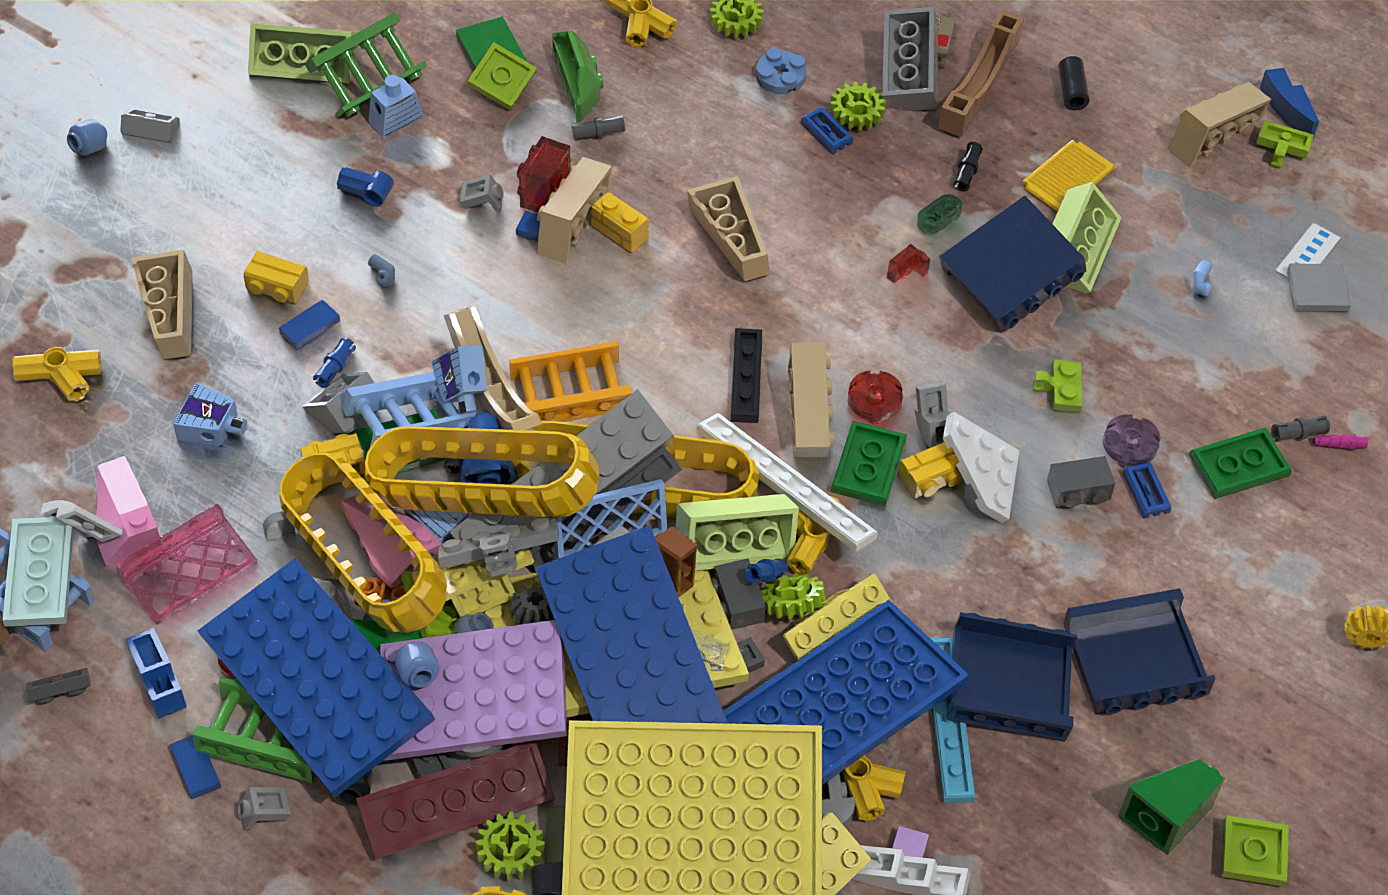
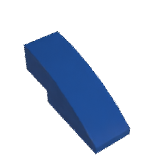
[1260,68,1319,138]
[125,628,187,718]

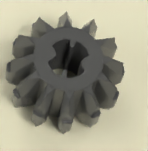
[509,583,554,625]

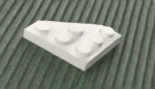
[943,412,1019,523]

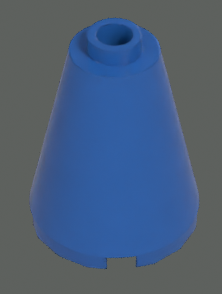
[460,412,518,485]

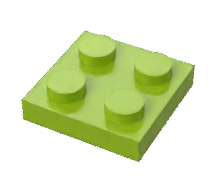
[467,42,537,111]
[1221,815,1289,887]

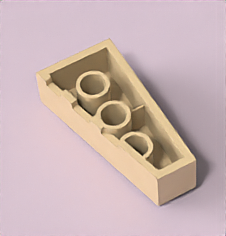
[1168,82,1271,167]
[537,157,612,263]
[687,176,770,281]
[130,250,193,359]
[787,343,835,458]

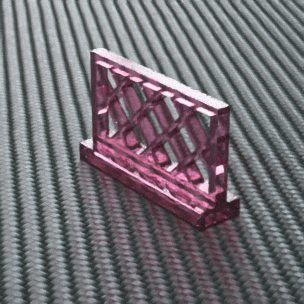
[116,503,257,625]

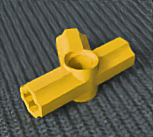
[605,0,677,48]
[12,347,102,402]
[787,496,845,575]
[841,755,906,822]

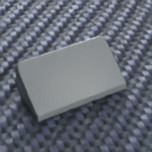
[120,108,180,142]

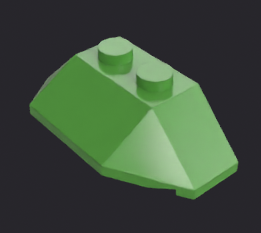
[552,30,604,123]

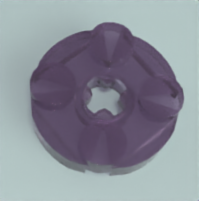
[1102,414,1160,468]

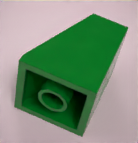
[1118,759,1225,855]

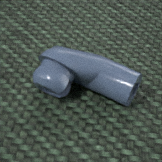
[368,254,395,287]

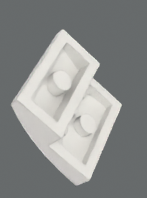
[40,500,122,542]

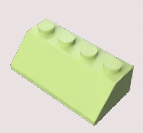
[248,23,357,83]
[1053,182,1122,293]
[675,494,799,571]

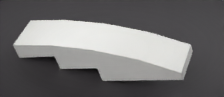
[852,845,970,895]

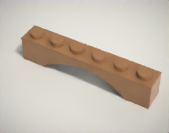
[938,10,1024,137]

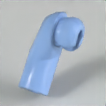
[1193,260,1212,297]

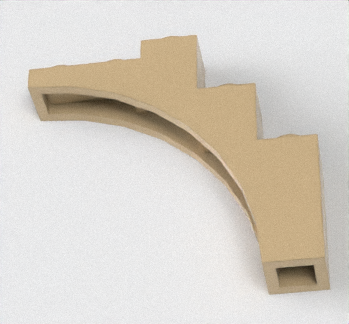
[443,306,541,431]

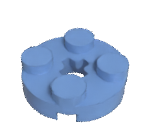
[756,48,807,94]

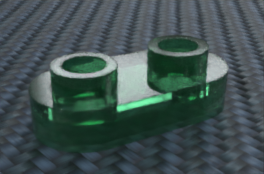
[917,194,963,234]

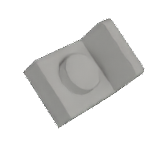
[460,174,504,210]
[237,787,291,830]

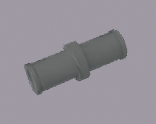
[572,115,625,140]
[1271,415,1330,442]

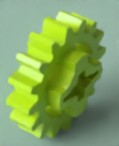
[709,0,764,38]
[830,82,886,131]
[761,573,826,619]
[475,812,545,881]

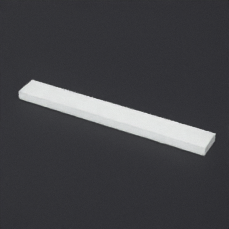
[697,413,877,552]

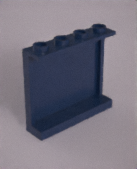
[939,195,1087,333]
[1063,588,1216,714]
[946,612,1077,742]

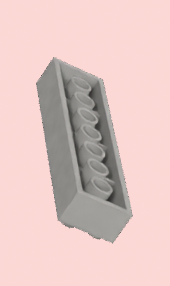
[450,389,674,549]

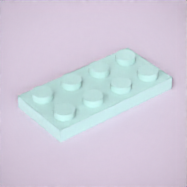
[2,517,74,627]

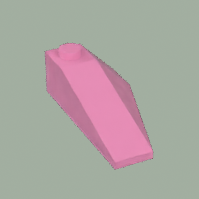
[96,456,162,566]
[340,494,443,588]

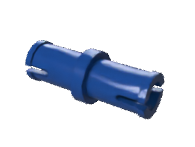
[313,337,356,388]
[744,558,788,583]

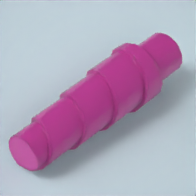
[1313,434,1368,450]

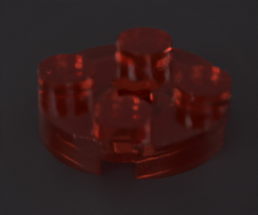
[847,370,903,424]

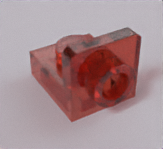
[886,244,930,284]

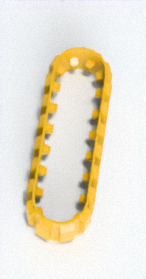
[513,421,759,518]
[365,426,600,518]
[279,452,447,633]

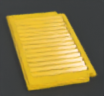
[1022,140,1116,212]

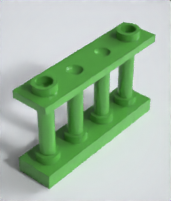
[305,12,427,118]
[193,677,316,783]

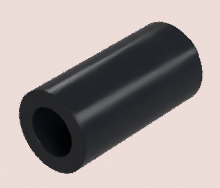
[1058,56,1090,111]

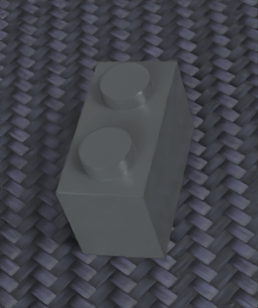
[1047,456,1115,508]
[711,558,766,630]

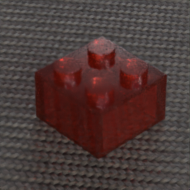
[517,136,571,213]

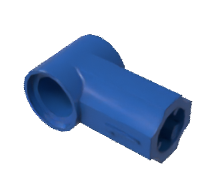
[337,167,394,206]

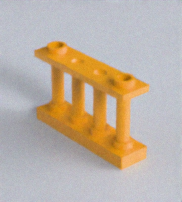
[509,341,632,422]

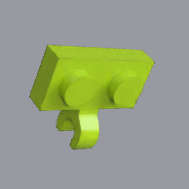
[1256,120,1314,168]
[1033,360,1082,413]

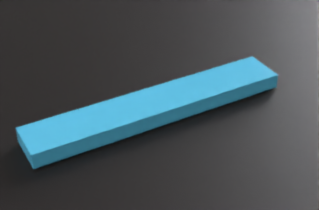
[930,638,975,803]

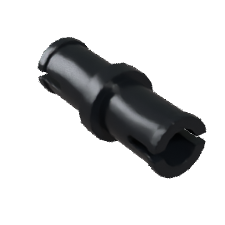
[953,142,983,191]

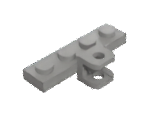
[438,518,559,577]

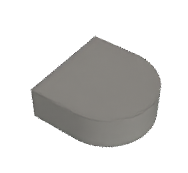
[263,511,295,542]

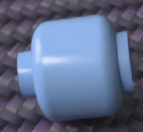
[67,119,108,156]
[395,642,439,688]

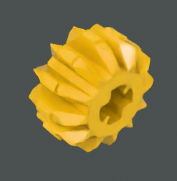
[1344,603,1388,650]

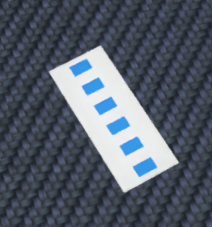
[1275,223,1341,278]

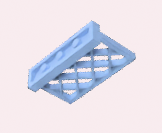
[552,479,667,561]

